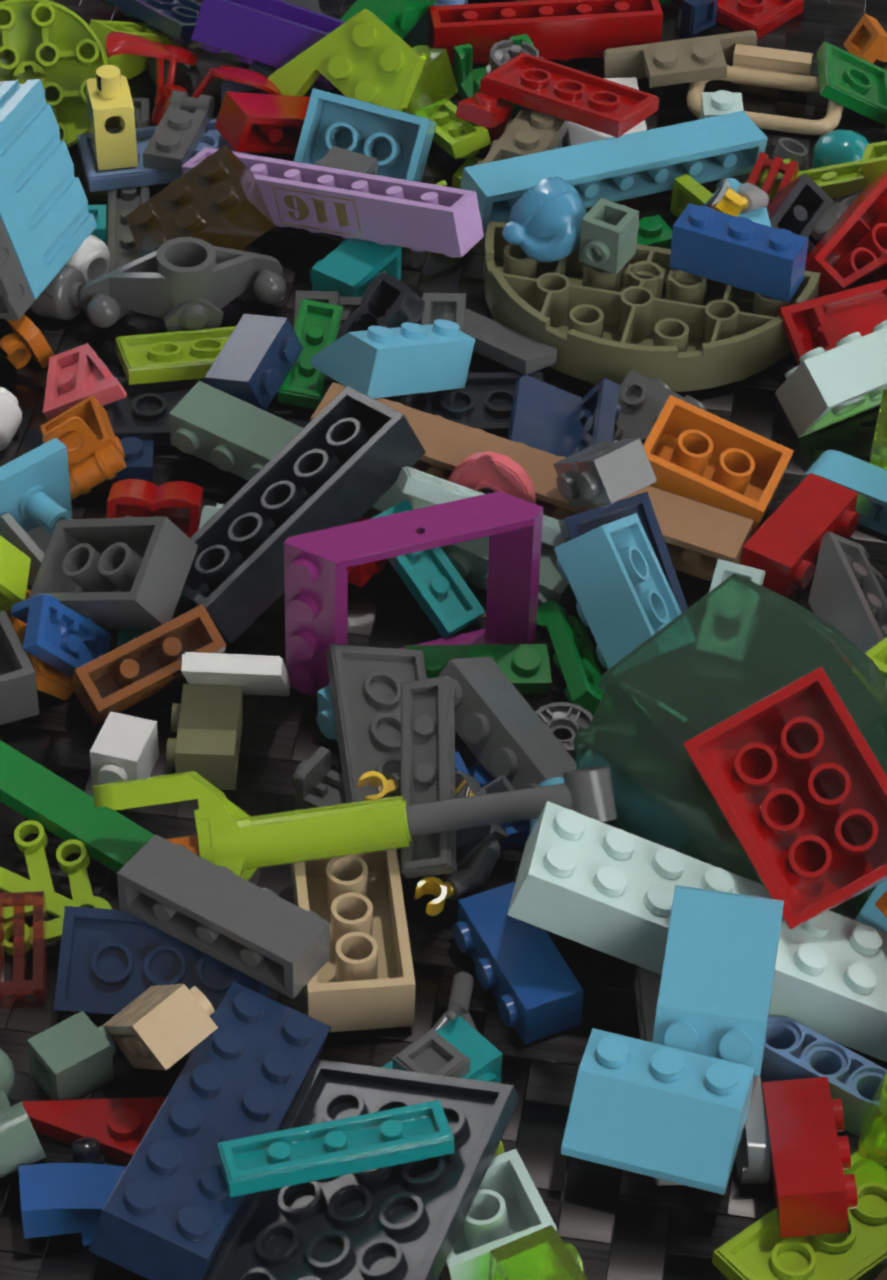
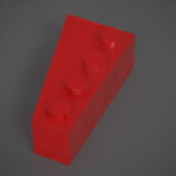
[805,170,887,298]

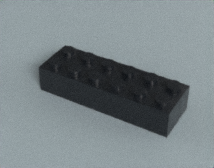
[175,386,426,645]

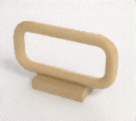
[687,44,843,136]

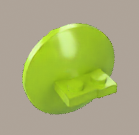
[0,0,108,149]

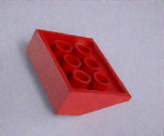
[683,666,887,930]

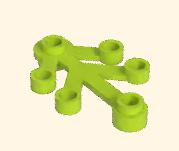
[0,820,112,956]

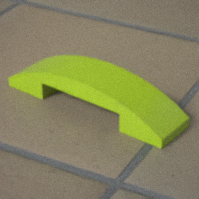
[746,141,887,199]

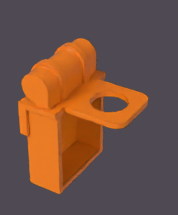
[40,395,127,500]

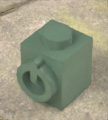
[579,198,640,274]

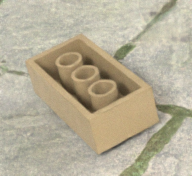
[291,849,416,1032]

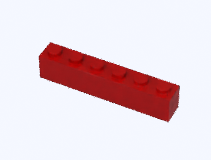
[428,0,663,68]

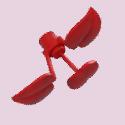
[105,32,282,126]

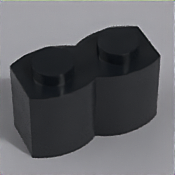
[337,271,425,340]

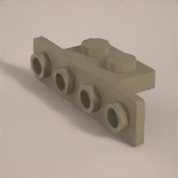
[603,30,757,88]
[476,106,569,165]

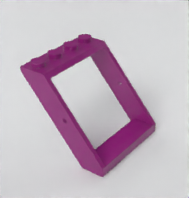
[284,491,543,698]

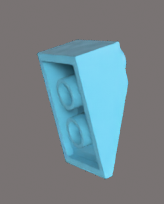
[652,885,784,1076]

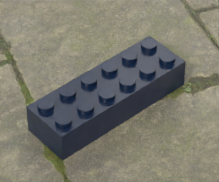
[89,981,331,1280]

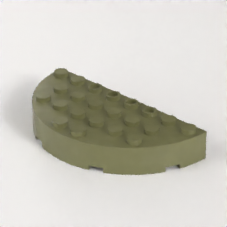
[484,220,820,392]

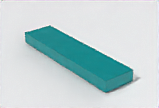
[217,1100,454,1198]

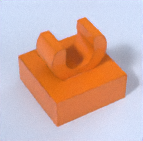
[843,14,887,64]
[0,314,55,370]

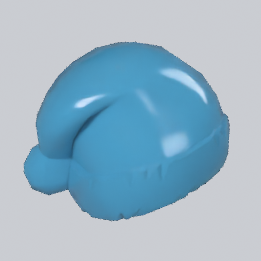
[502,176,587,262]

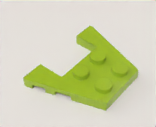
[268,9,426,112]

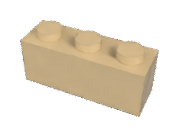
[102,984,218,1070]

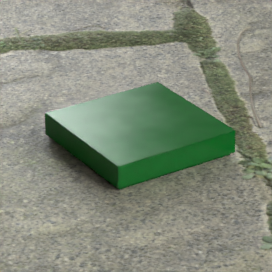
[817,42,887,126]

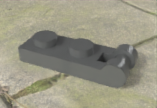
[143,90,215,173]

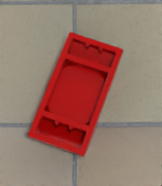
[777,279,887,366]

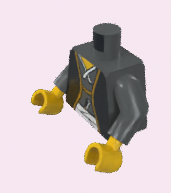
[356,770,515,916]

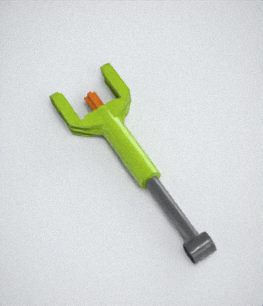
[91,766,617,881]

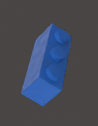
[669,203,809,303]
[453,882,584,1045]

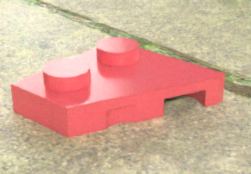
[43,343,127,421]

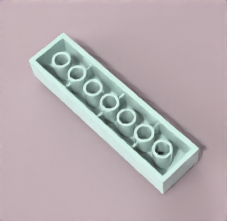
[507,801,887,1062]

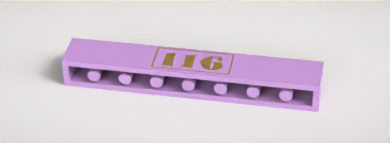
[181,147,484,258]

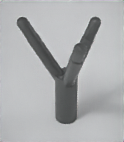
[432,972,477,1031]

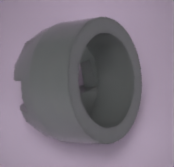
[773,138,808,167]

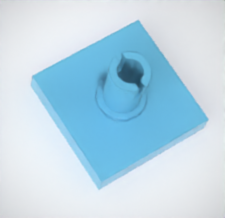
[0,438,73,536]

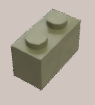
[166,684,243,790]

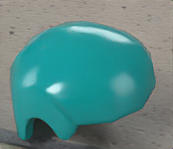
[812,130,869,169]

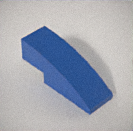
[18,1163,126,1246]

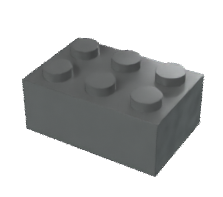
[28,516,198,629]

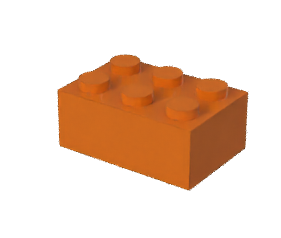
[643,395,794,535]

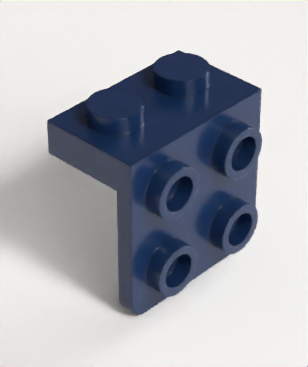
[508,375,621,458]

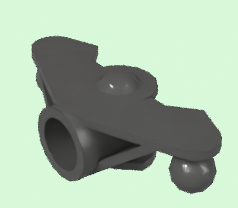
[79,237,287,332]

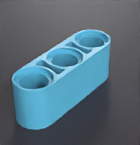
[799,450,887,535]

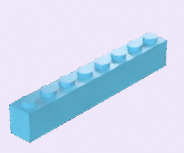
[460,111,768,230]

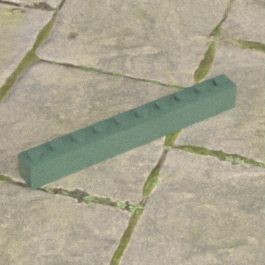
[169,381,577,614]

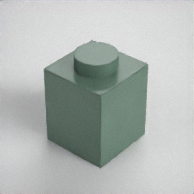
[27,1011,116,1100]

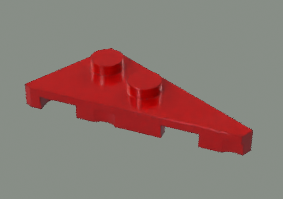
[21,1097,166,1166]

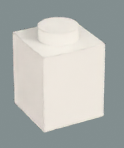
[90,711,159,786]

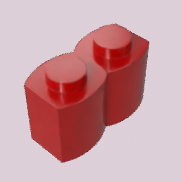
[107,479,203,538]

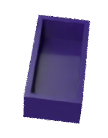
[191,0,345,90]

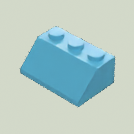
[310,319,475,399]
[554,513,695,679]
[561,1028,755,1195]

